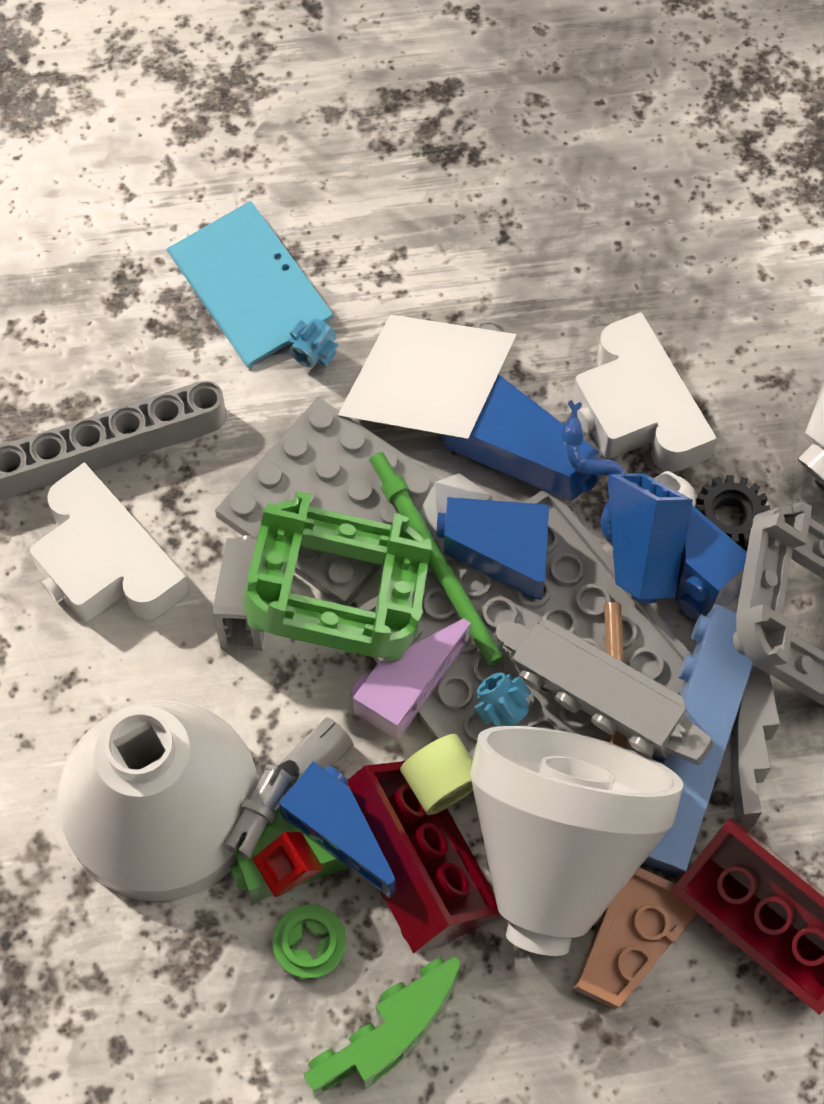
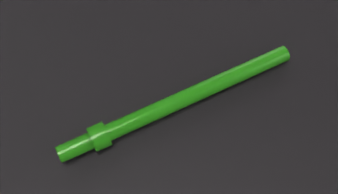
[369,452,504,667]

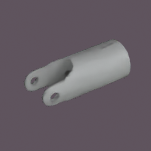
[272,717,354,785]

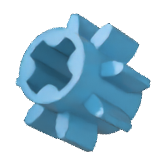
[288,319,338,368]
[474,673,531,727]

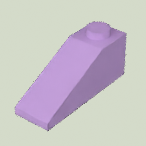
[351,618,471,741]

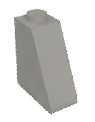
[212,535,265,650]

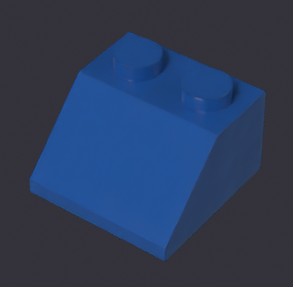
[674,505,747,619]

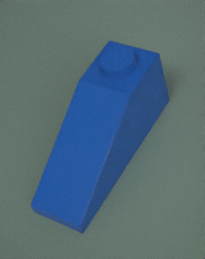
[278,761,396,898]

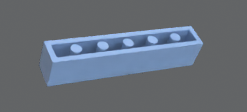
[643,605,753,877]

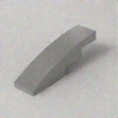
[731,664,780,827]

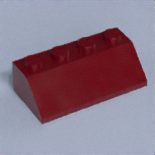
[347,761,501,954]
[671,819,824,1015]

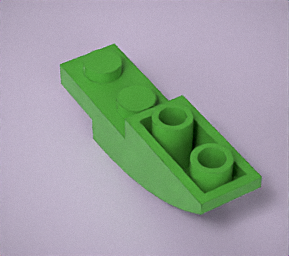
[303,956,461,1099]

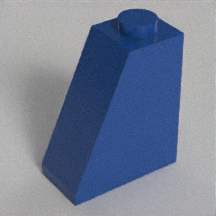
[608,473,693,604]
[436,497,549,600]

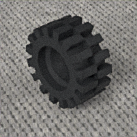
[695,475,770,551]

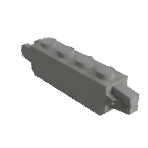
[495,619,713,766]

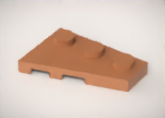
[573,867,697,1010]

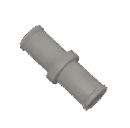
[223,764,292,859]

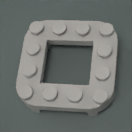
[733,502,824,705]

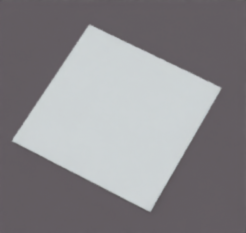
[338,315,517,439]

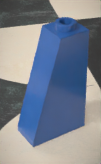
[441,374,602,502]

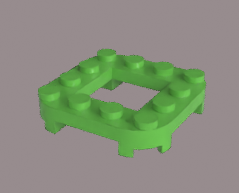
[243,492,432,661]

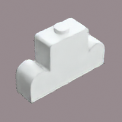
[572,312,717,472]
[30,462,190,622]

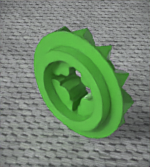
[272,905,346,980]

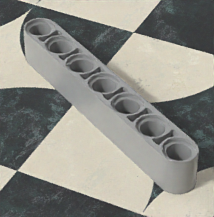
[0,381,227,501]

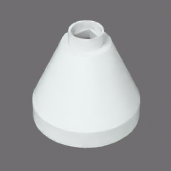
[58,700,258,901]
[470,726,683,956]

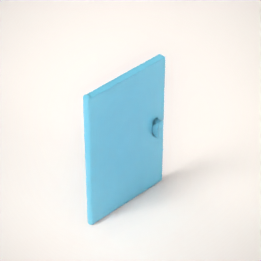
[167,201,334,368]

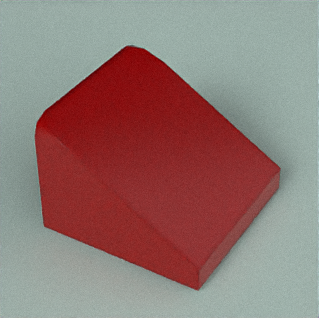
[252,832,323,897]

